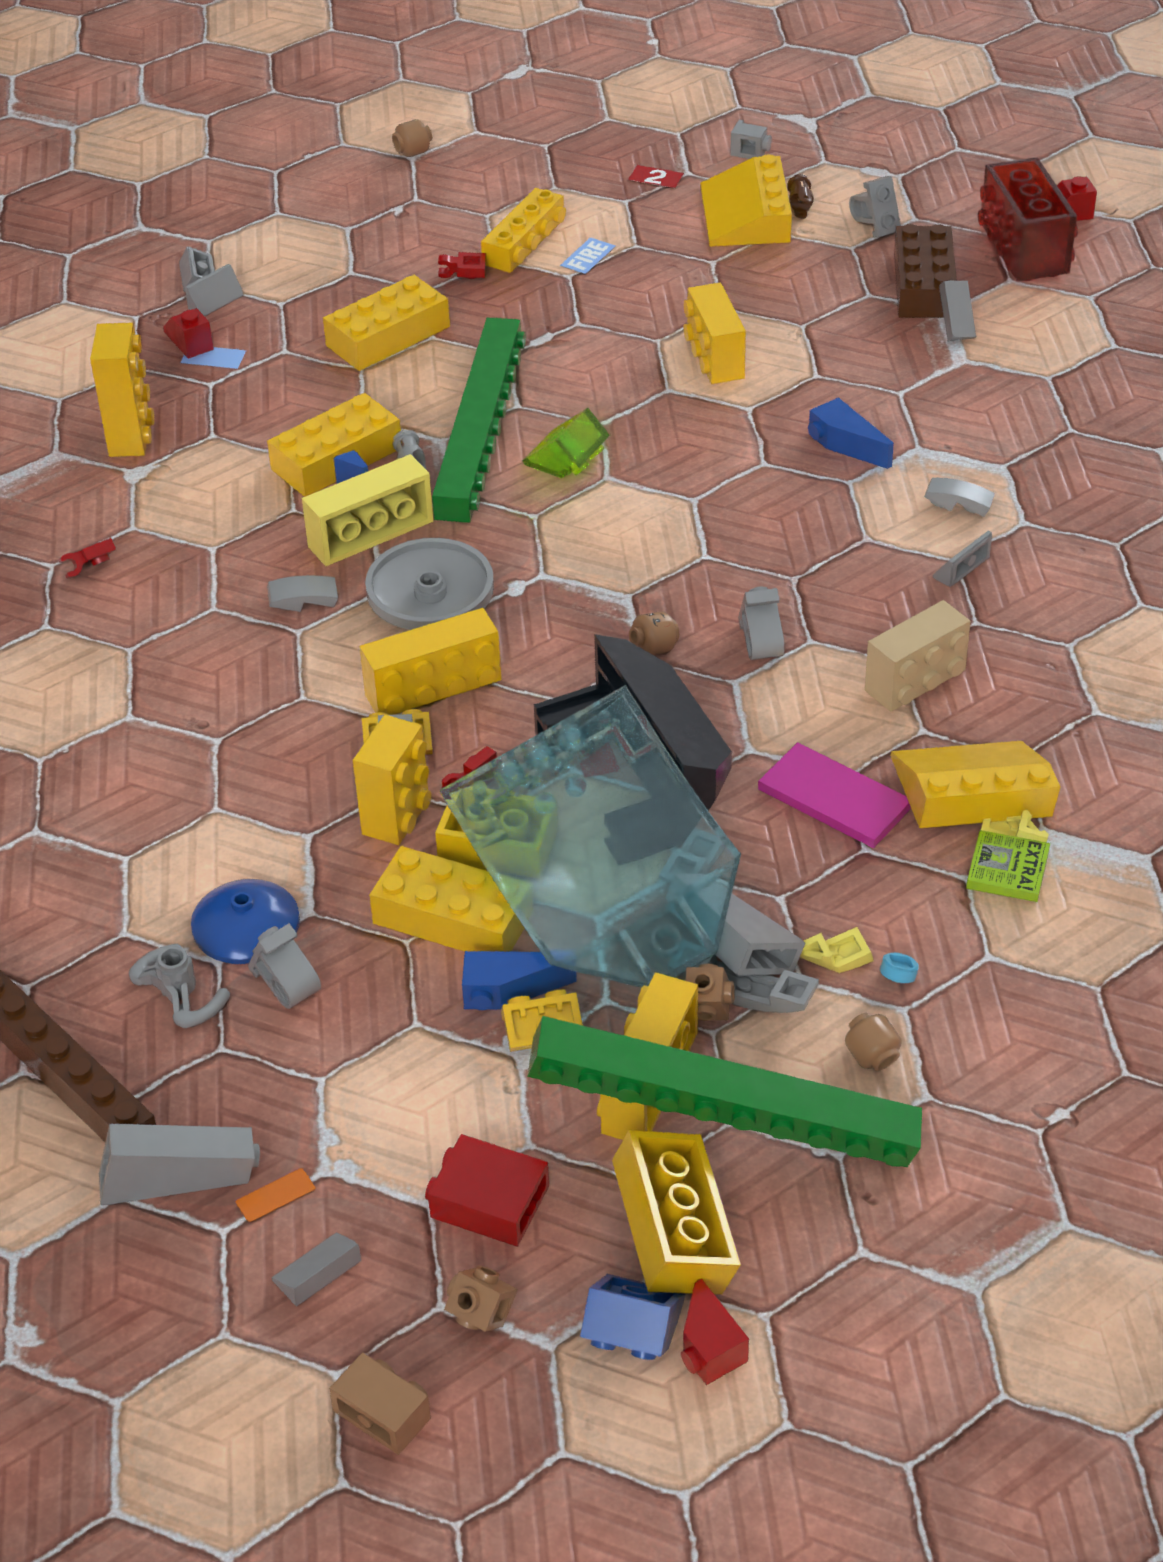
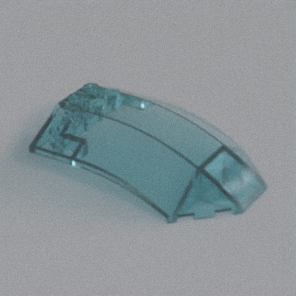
[439,685,742,988]

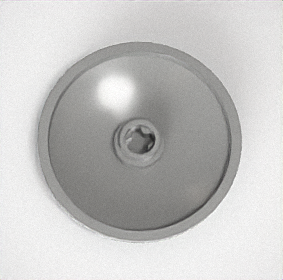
[365,538,494,630]

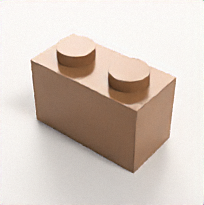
[329,1352,431,1455]

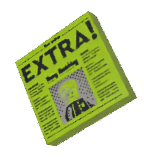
[966,830,1050,902]

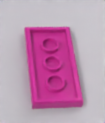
[758,742,911,849]

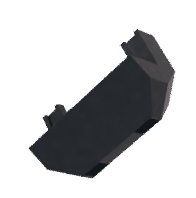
[534,634,732,867]

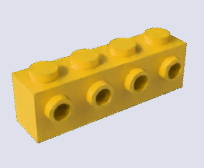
[481,188,566,273]

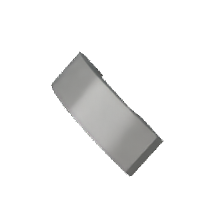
[667,941,819,1013]

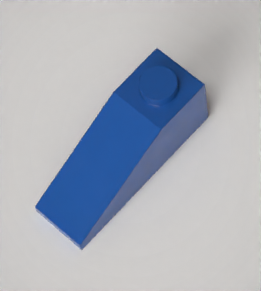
[808,398,894,469]
[462,951,577,1010]

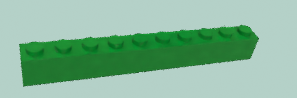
[432,317,526,523]
[527,1016,922,1167]

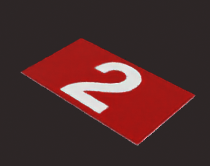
[628,165,684,188]

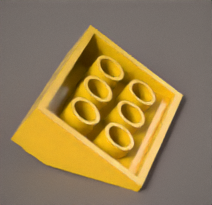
[700,154,792,247]
[890,741,1061,828]

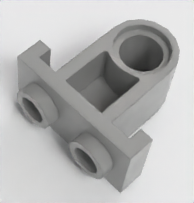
[849,176,901,237]
[738,587,784,660]
[248,923,321,1009]

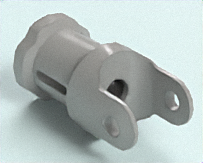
[393,430,427,470]

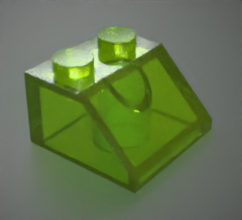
[522,407,610,478]

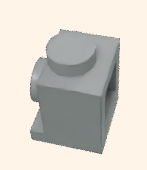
[730,119,772,159]

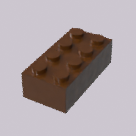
[894,224,957,318]

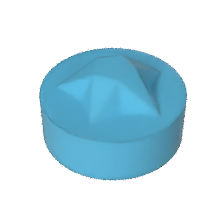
[880,953,919,983]

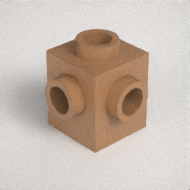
[685,964,735,1021]
[444,1265,518,1332]

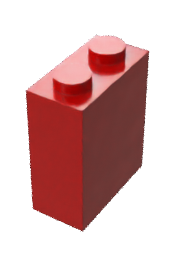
[425,1134,549,1247]

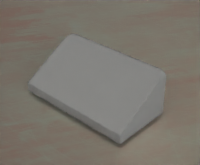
[179,247,215,292]
[185,264,243,316]
[939,281,976,342]
[933,531,992,587]
[272,1232,361,1307]

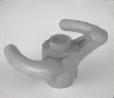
[129,944,230,1028]

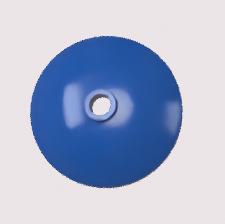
[191,879,300,964]

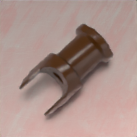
[787,174,814,219]

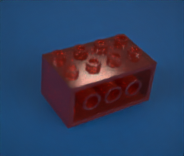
[978,157,1078,281]

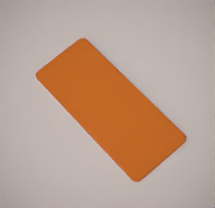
[235,1168,316,1222]

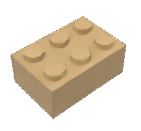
[865,600,970,712]

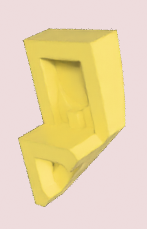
[981,810,1049,842]
[800,927,874,973]

